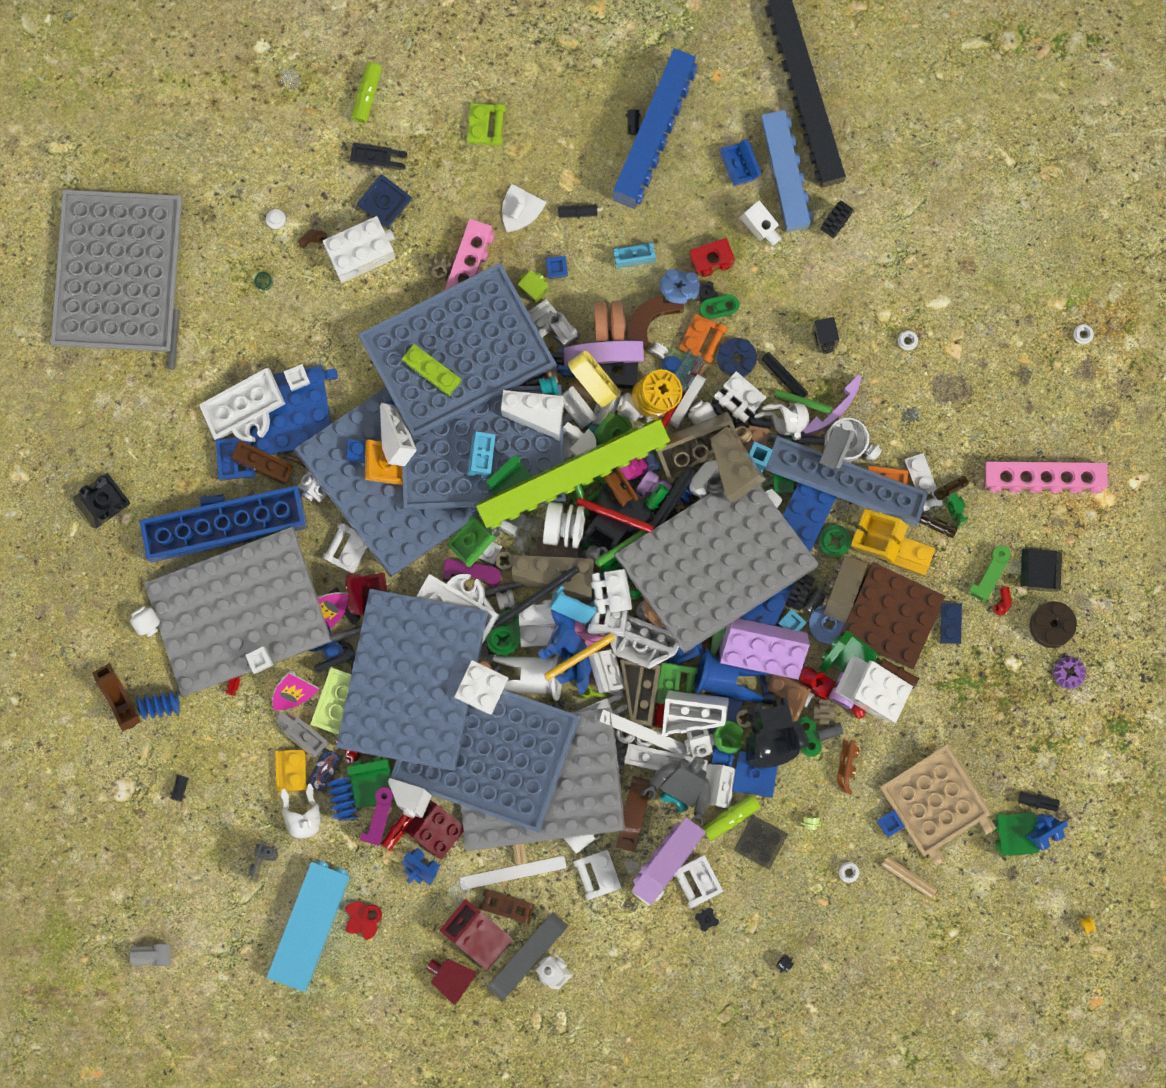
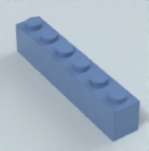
[761,110,813,233]

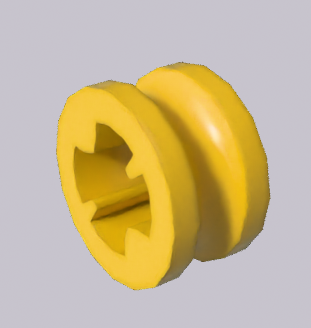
[1079,915,1096,935]

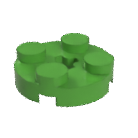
[594,413,632,445]

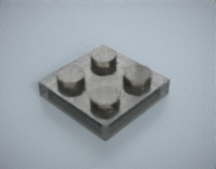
[733,814,788,870]

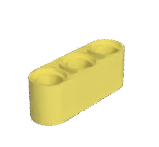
[568,350,620,407]

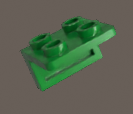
[819,630,878,673]
[347,757,395,808]
[992,813,1040,857]

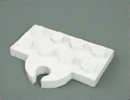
[199,368,285,442]
[416,574,500,644]

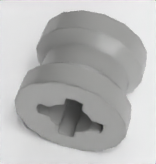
[496,589,516,612]

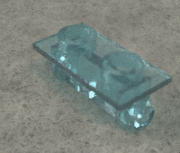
[673,350,704,392]

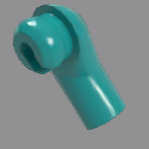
[660,792,689,813]

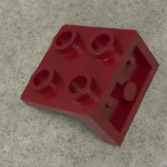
[405,800,464,859]

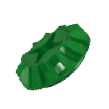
[819,525,851,557]
[487,626,519,656]

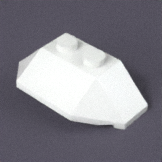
[607,615,679,669]

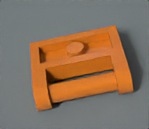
[678,313,728,364]

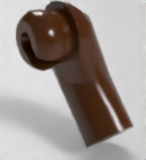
[297,229,327,249]

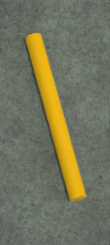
[543,633,615,681]

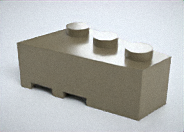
[822,555,868,623]

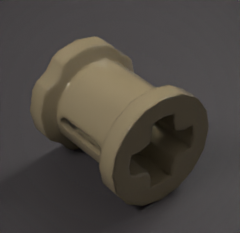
[496,552,513,572]
[735,709,751,730]

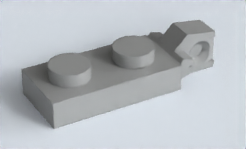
[275,712,329,759]

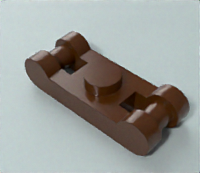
[478,889,535,924]

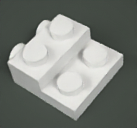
[519,600,556,648]

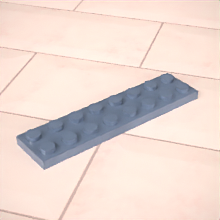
[765,436,928,527]

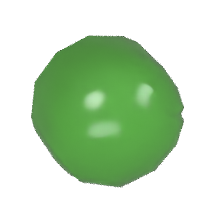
[713,721,744,754]

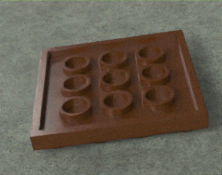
[839,562,946,670]

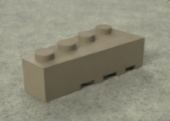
[657,412,738,484]
[512,555,595,604]

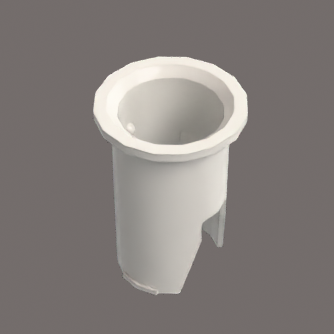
[493,654,563,700]

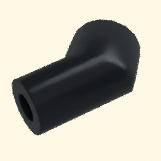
[746,409,772,430]

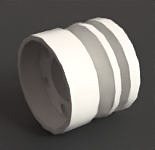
[824,418,869,463]
[543,502,585,549]

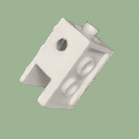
[323,216,395,283]
[835,656,913,723]

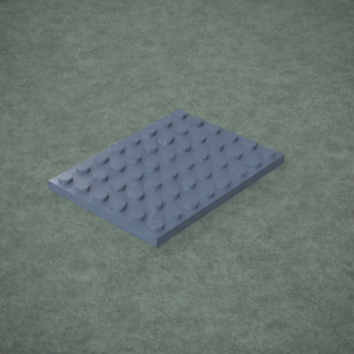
[358,263,556,439]
[402,385,566,510]
[294,387,479,577]
[336,589,488,771]
[390,690,581,833]

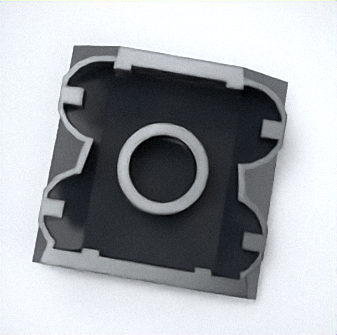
[73,473,130,529]
[1019,549,1062,592]

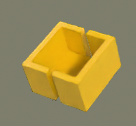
[851,508,908,563]

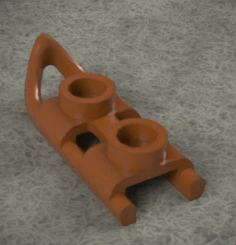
[603,466,639,506]
[837,740,859,794]

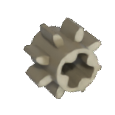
[428,254,452,278]
[813,700,835,724]

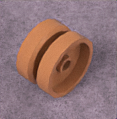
[594,300,626,342]

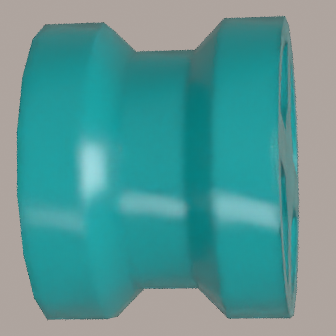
[539,375,559,395]

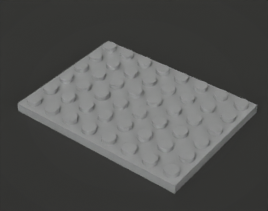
[51,190,182,352]
[615,485,818,653]
[144,527,332,697]
[461,708,625,851]

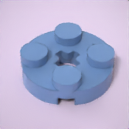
[660,269,700,304]
[809,605,845,645]

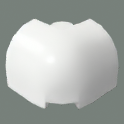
[563,422,596,459]

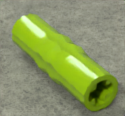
[351,62,382,123]
[701,794,761,842]

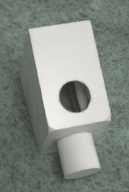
[739,201,782,246]

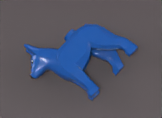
[538,609,592,694]

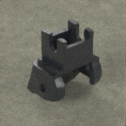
[581,483,653,551]
[746,697,809,768]

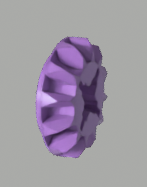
[1053,656,1086,689]

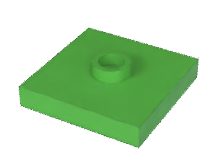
[447,515,496,568]

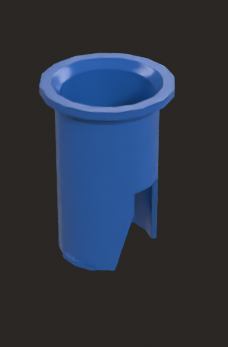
[694,648,769,704]

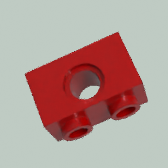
[689,238,735,277]

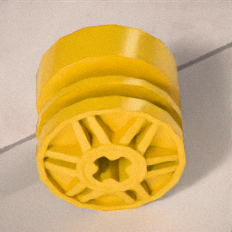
[631,369,682,418]

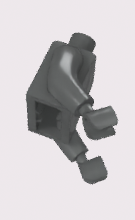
[641,756,709,828]

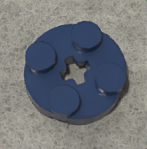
[717,338,757,378]

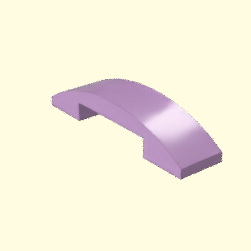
[564,341,644,366]
[802,374,861,436]

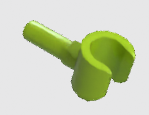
[577,686,607,699]

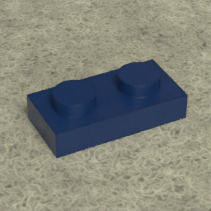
[940,603,962,644]

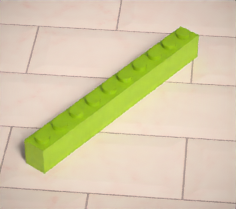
[475,417,670,529]

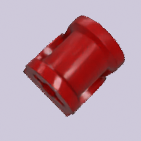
[799,667,836,700]

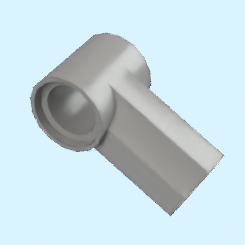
[547,312,580,348]
[130,944,171,966]

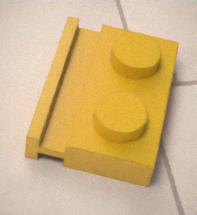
[887,537,935,576]
[275,750,307,792]

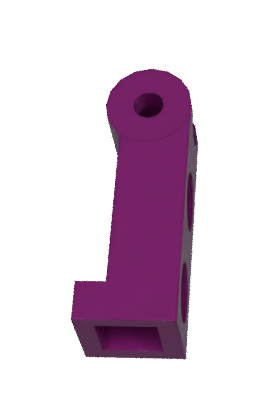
[442,559,501,586]
[360,786,393,846]

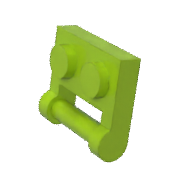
[467,103,506,146]

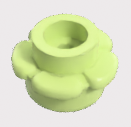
[801,815,821,830]

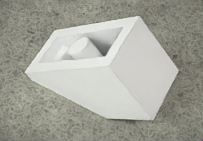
[388,778,431,818]

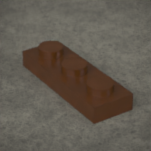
[230,440,293,485]

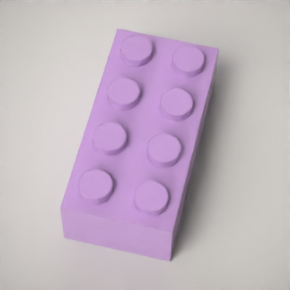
[718,618,810,679]
[632,817,706,905]

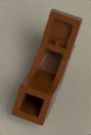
[627,296,684,349]
[92,663,141,731]
[615,776,650,852]

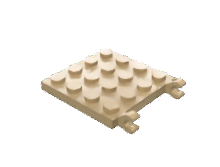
[880,744,996,866]

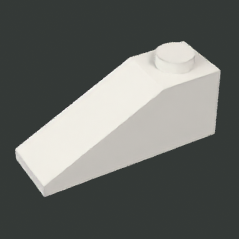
[380,403,417,466]

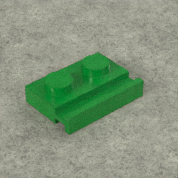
[945,493,968,529]

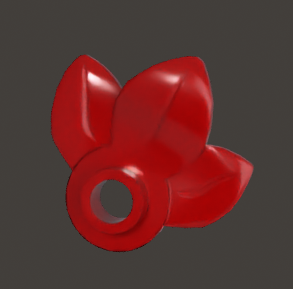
[344,901,382,940]

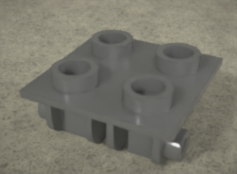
[249,840,278,883]

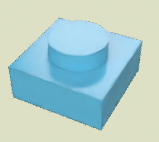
[778,609,807,631]

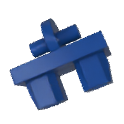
[1026,813,1068,850]
[402,848,440,885]

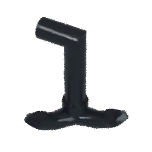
[314,640,356,674]

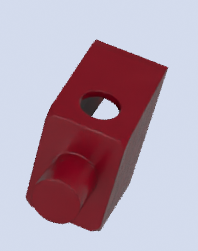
[426,959,478,1006]

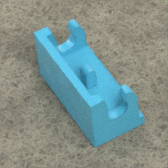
[613,242,656,269]
[467,431,496,477]
[550,586,597,625]

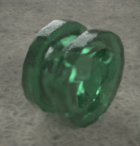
[254,272,273,291]

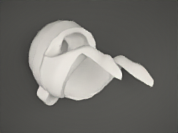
[754,402,809,440]
[281,783,320,839]

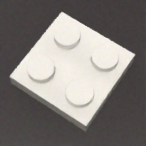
[454,660,508,715]

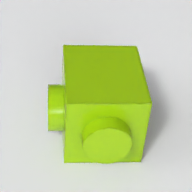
[518,270,549,304]

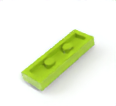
[402,344,462,397]

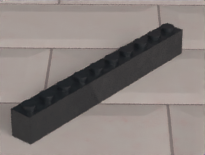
[764,0,846,188]

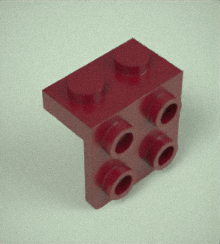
[345,573,387,616]

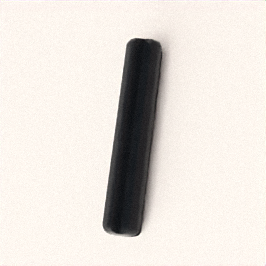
[762,352,808,398]

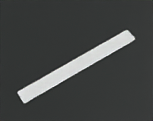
[600,710,691,756]
[459,856,566,890]

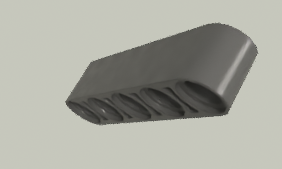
[487,912,569,1001]

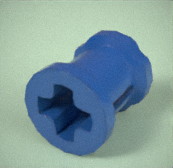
[711,746,734,767]

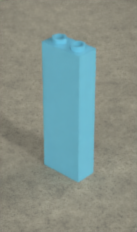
[266,860,351,993]

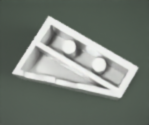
[501,390,564,441]
[662,691,729,737]

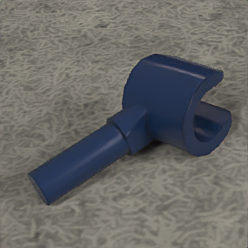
[760,676,773,704]

